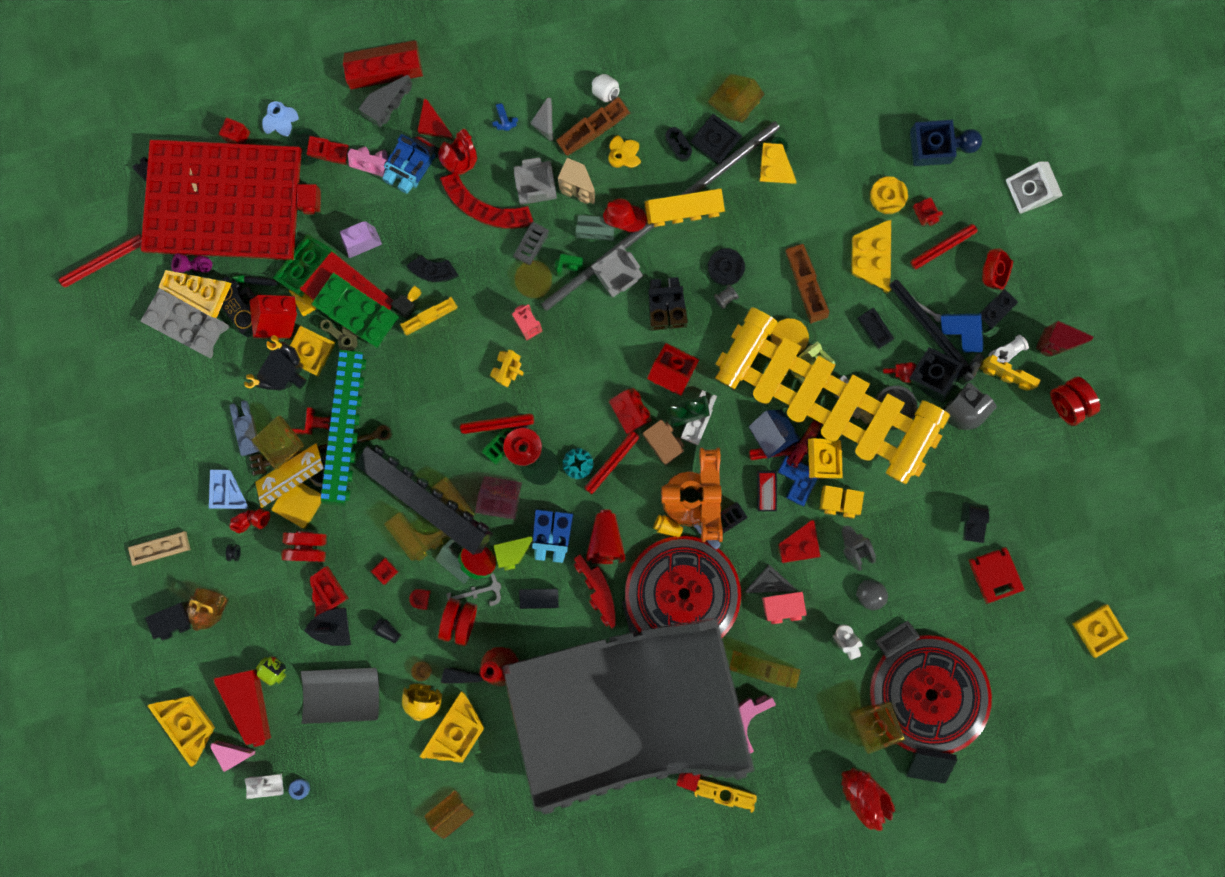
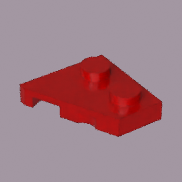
[778,520,821,563]
[310,566,349,617]

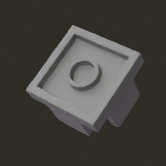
[514,158,557,205]
[590,244,643,298]

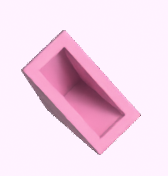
[211,741,255,772]

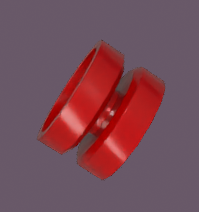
[1050,376,1100,426]
[281,531,327,562]
[438,598,477,646]

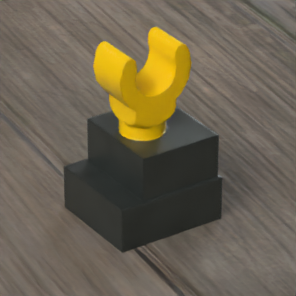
[391,286,422,319]

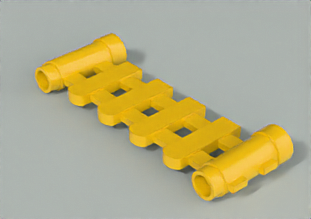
[715,307,950,485]

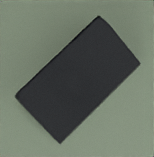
[519,589,559,609]

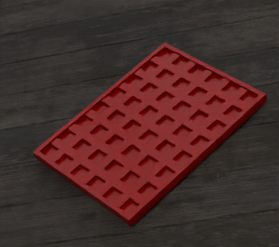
[141,140,302,260]

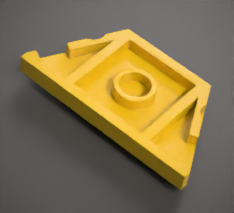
[851,220,891,293]
[420,691,485,763]
[148,696,215,767]

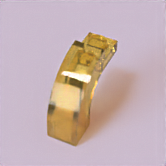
[729,651,801,689]

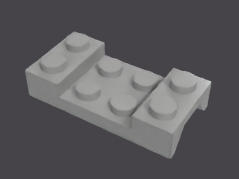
[141,288,229,358]

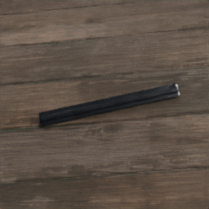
[889,279,969,370]

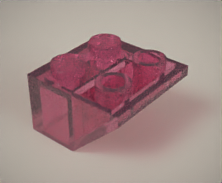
[475,476,522,520]

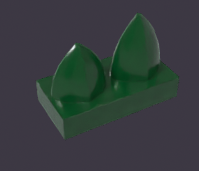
[669,396,710,427]

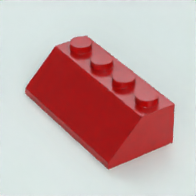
[343,40,423,89]

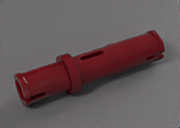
[786,420,823,468]

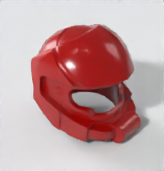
[438,129,477,175]

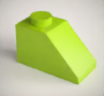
[494,536,533,571]

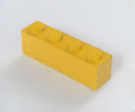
[645,189,725,227]

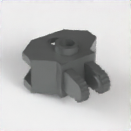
[842,525,876,571]

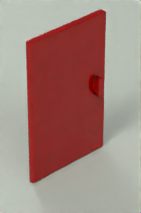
[300,252,394,310]

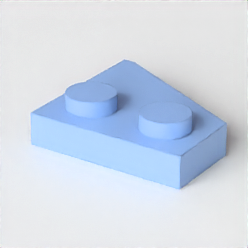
[209,470,248,509]

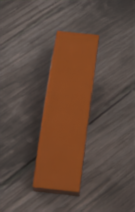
[556,96,631,156]

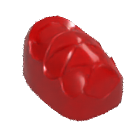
[982,248,1013,290]

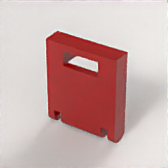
[969,547,1025,604]

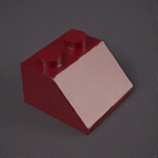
[1036,321,1094,357]

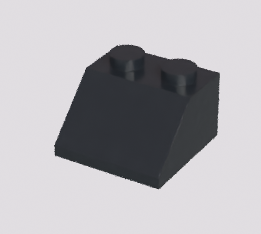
[909,347,964,403]

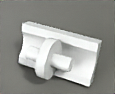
[832,624,863,660]
[245,774,284,799]

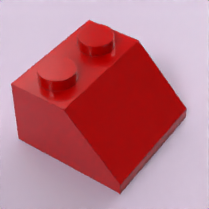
[250,295,297,339]
[647,343,699,396]

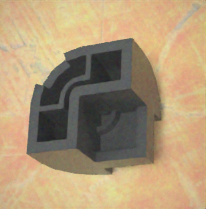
[943,382,997,430]

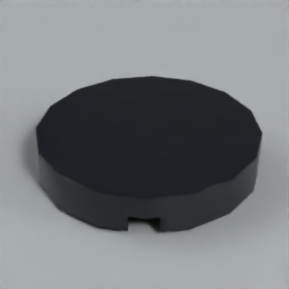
[708,248,745,286]

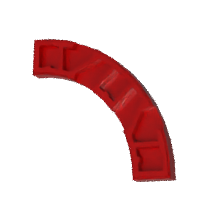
[440,173,534,229]

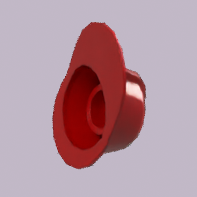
[603,198,647,232]

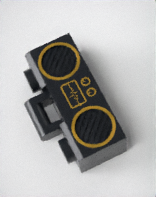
[221,277,256,338]

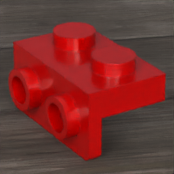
[609,388,652,434]

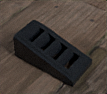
[721,502,748,534]
[441,666,484,684]

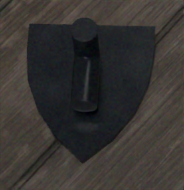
[304,608,351,646]

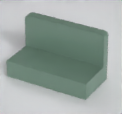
[576,215,615,241]
[436,539,470,584]

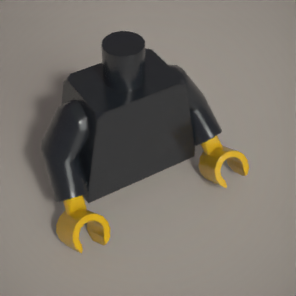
[244,335,307,391]

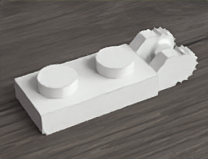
[681,390,717,446]

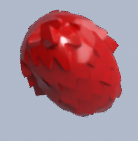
[841,768,895,831]

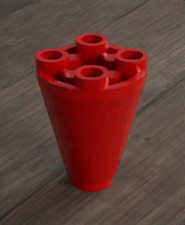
[480,647,519,686]

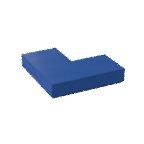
[941,314,983,352]
[777,455,818,507]

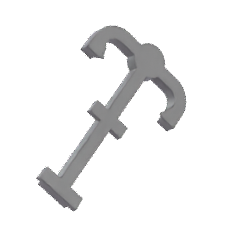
[447,573,501,606]

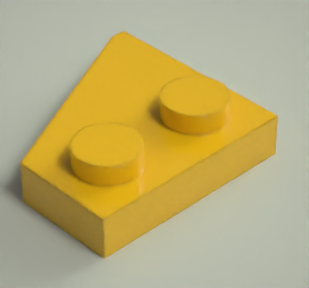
[759,143,796,184]

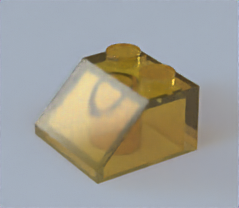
[708,74,765,123]
[850,701,905,754]

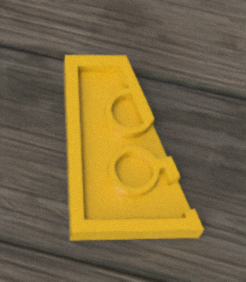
[979,355,1040,391]

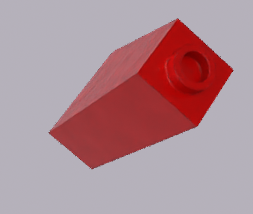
[214,669,271,747]

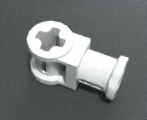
[988,335,1029,363]

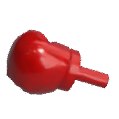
[883,362,917,383]

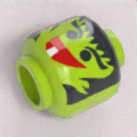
[256,656,287,686]

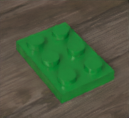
[273,234,336,298]

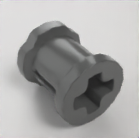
[713,285,739,309]

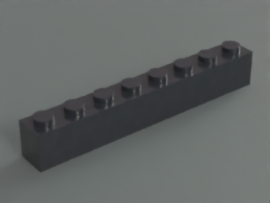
[355,445,494,555]

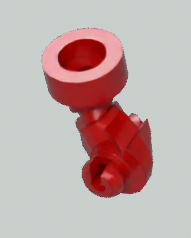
[230,508,270,533]

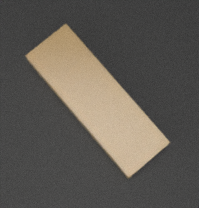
[128,531,191,566]

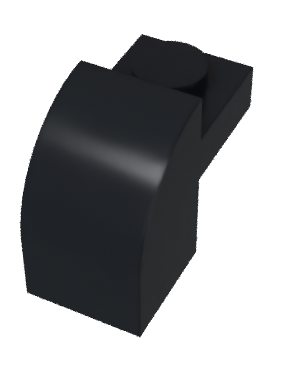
[960,502,989,543]

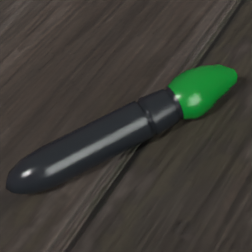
[232,275,279,286]

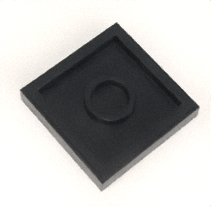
[690,114,742,165]
[906,748,957,784]

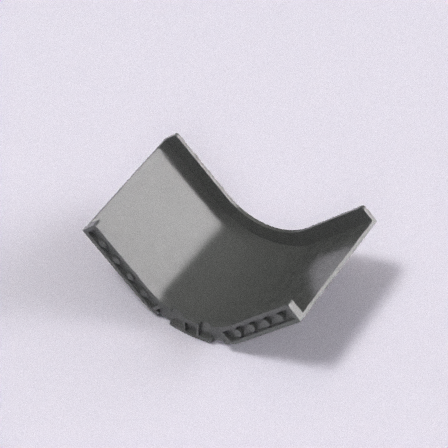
[502,618,754,814]

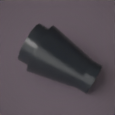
[371,617,402,644]

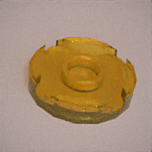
[515,261,552,298]

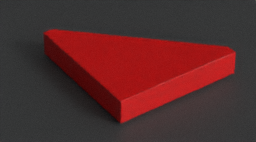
[418,99,453,139]

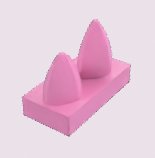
[348,146,388,177]

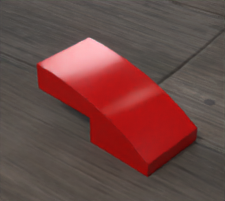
[307,136,349,165]

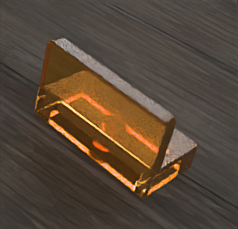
[424,790,474,839]

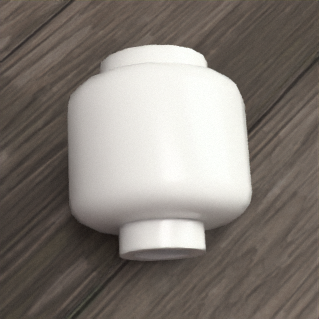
[592,74,620,102]

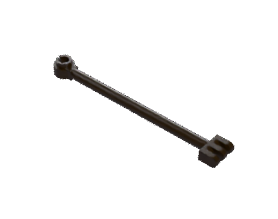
[249,425,392,476]

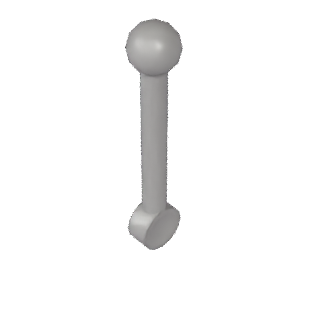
[912,296,941,322]

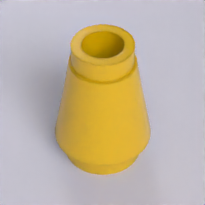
[653,515,683,537]

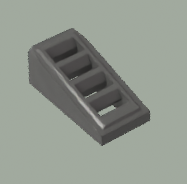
[513,222,549,266]

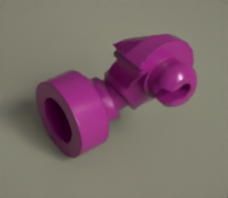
[171,254,213,273]

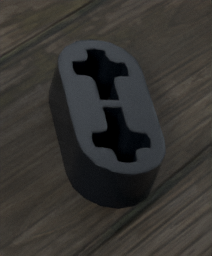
[665,127,692,162]

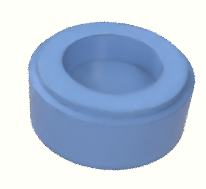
[289,778,310,800]

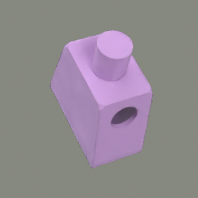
[340,221,382,258]

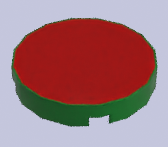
[458,547,497,580]

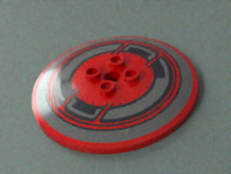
[625,536,741,638]
[870,635,992,754]

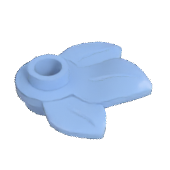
[262,101,299,137]

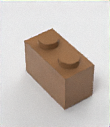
[642,419,684,466]

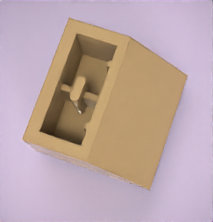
[558,158,595,204]

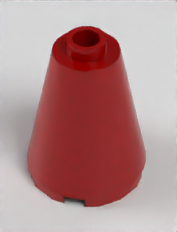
[586,510,625,564]

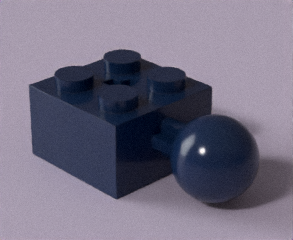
[910,120,983,166]

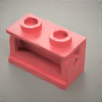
[512,304,543,341]
[762,591,807,624]

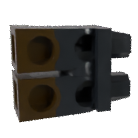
[648,277,688,331]

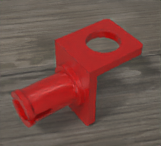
[286,407,331,435]

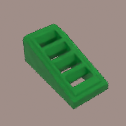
[481,427,514,465]

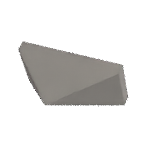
[530,98,553,141]

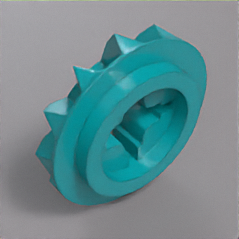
[563,448,593,479]

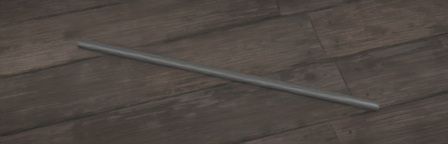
[541,121,780,311]

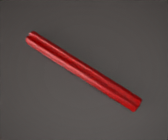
[58,234,142,287]

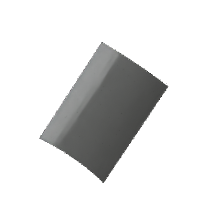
[300,668,379,724]

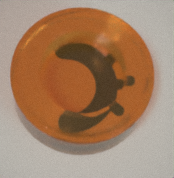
[411,661,432,681]

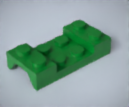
[311,273,399,349]

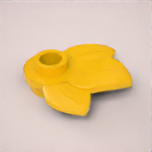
[608,136,641,168]

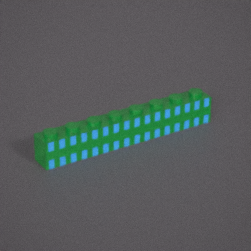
[321,350,367,506]

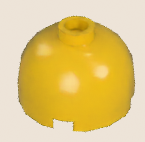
[402,684,442,721]

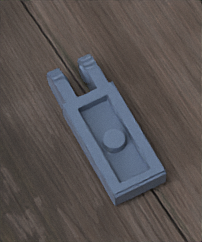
[230,400,262,456]

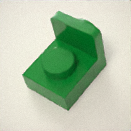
[554,254,583,277]

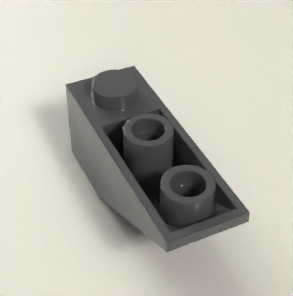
[359,75,412,128]

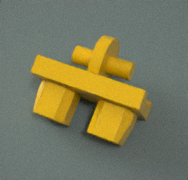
[490,349,524,387]

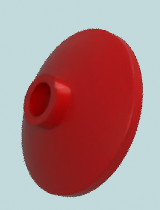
[503,428,542,466]

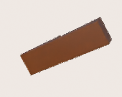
[785,244,829,324]

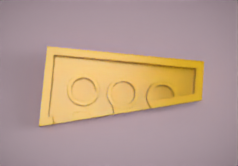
[159,270,232,318]

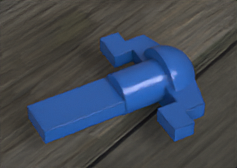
[492,103,518,131]

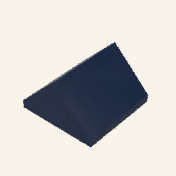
[749,409,801,459]

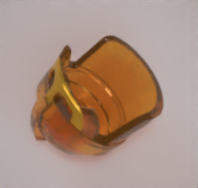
[186,588,229,631]

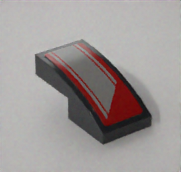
[412,137,439,158]
[756,470,777,511]

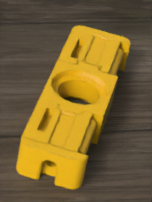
[400,297,458,335]
[694,778,757,813]

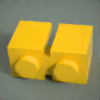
[819,486,864,519]

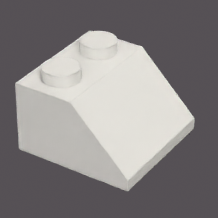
[1006,162,1063,214]

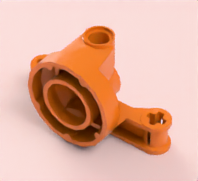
[661,448,723,542]

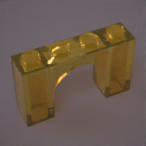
[384,477,476,562]

